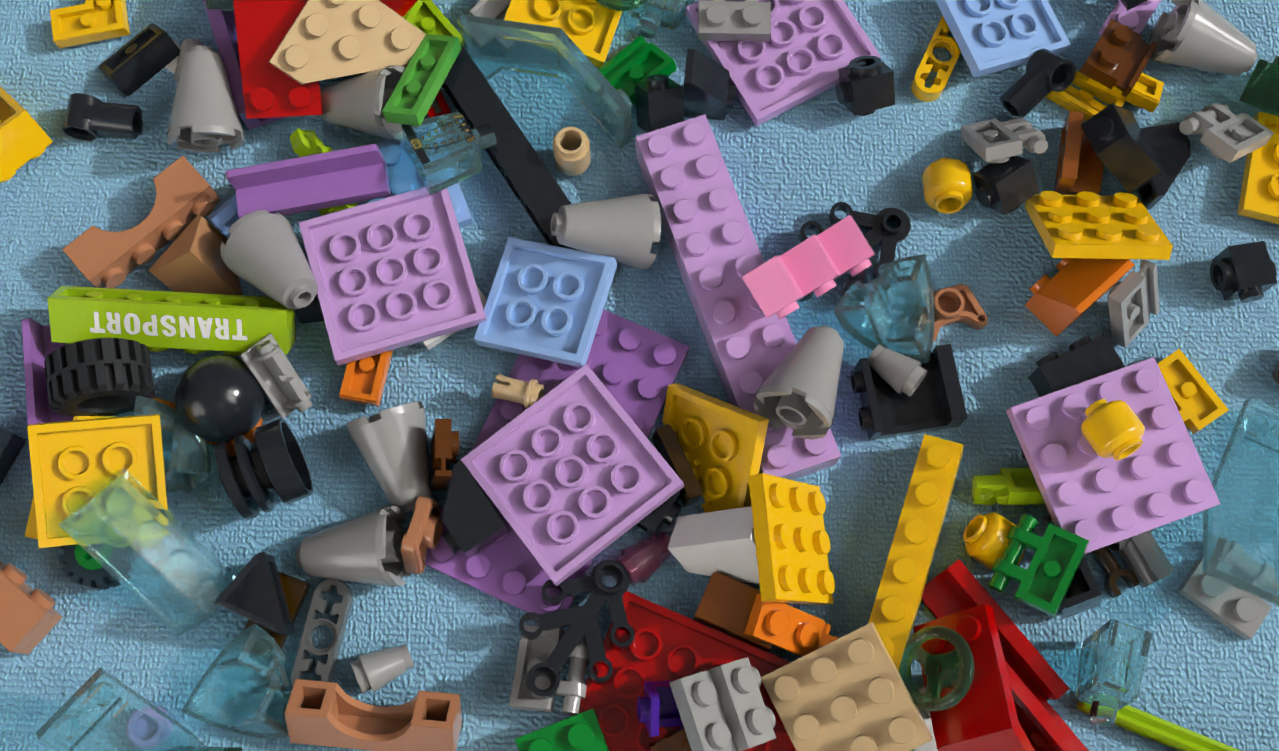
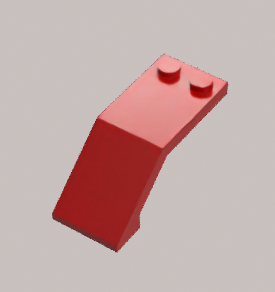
[233,0,323,119]
[913,604,1035,751]

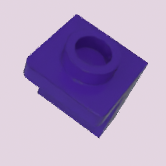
[637,680,683,737]

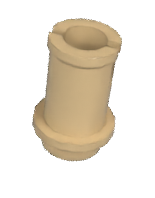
[492,374,544,409]

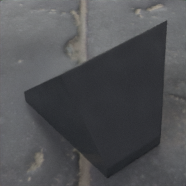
[214,552,295,636]

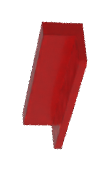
[921,559,1070,701]
[1002,650,1089,751]

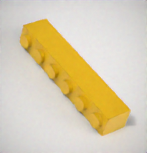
[868,434,964,674]

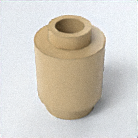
[553,127,591,176]

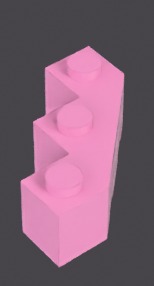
[742,215,875,320]

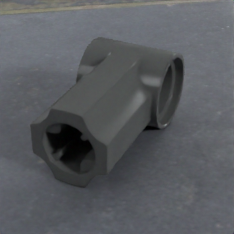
[1108,529,1174,588]

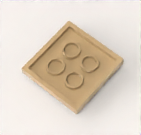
[761,622,933,751]

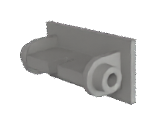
[240,333,312,419]

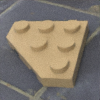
[268,0,426,84]

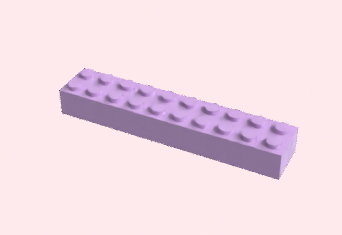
[636,114,841,480]

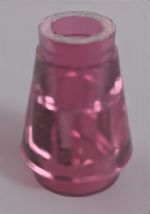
[615,531,672,586]

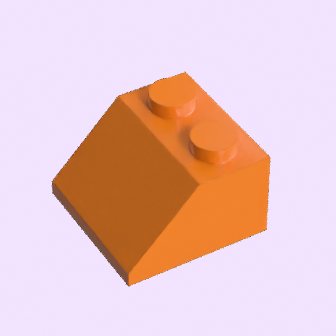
[1025,258,1135,337]

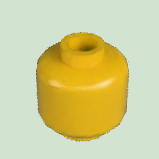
[922,157,973,214]
[1081,399,1145,461]
[963,512,1025,570]

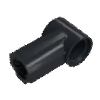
[999,48,1076,118]
[62,93,144,141]

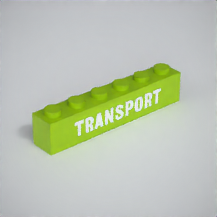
[47,286,296,356]

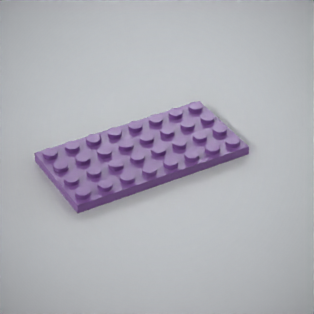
[425,309,690,614]

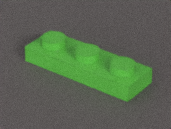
[382,34,462,126]

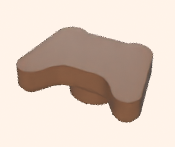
[914,284,988,346]
[401,496,443,575]

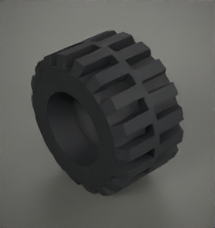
[44,338,155,417]

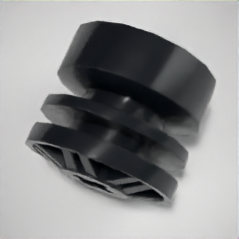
[215,418,313,520]

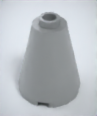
[1148,0,1258,76]
[167,46,244,153]
[321,65,418,141]
[551,194,661,270]
[220,210,318,310]
[754,326,844,440]
[346,401,431,513]
[296,506,411,587]

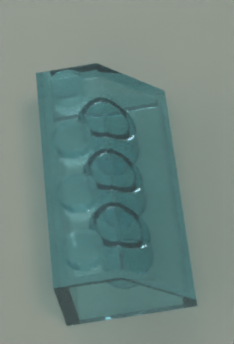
[58,467,235,637]

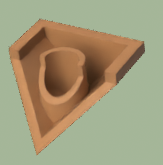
[148,214,243,295]

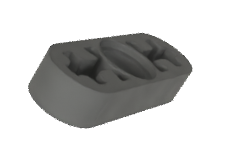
[291,579,353,686]

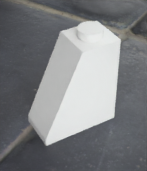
[667,506,759,584]

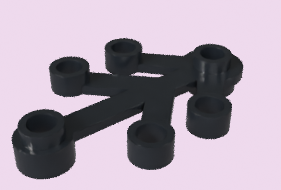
[798,202,911,305]
[519,560,635,699]

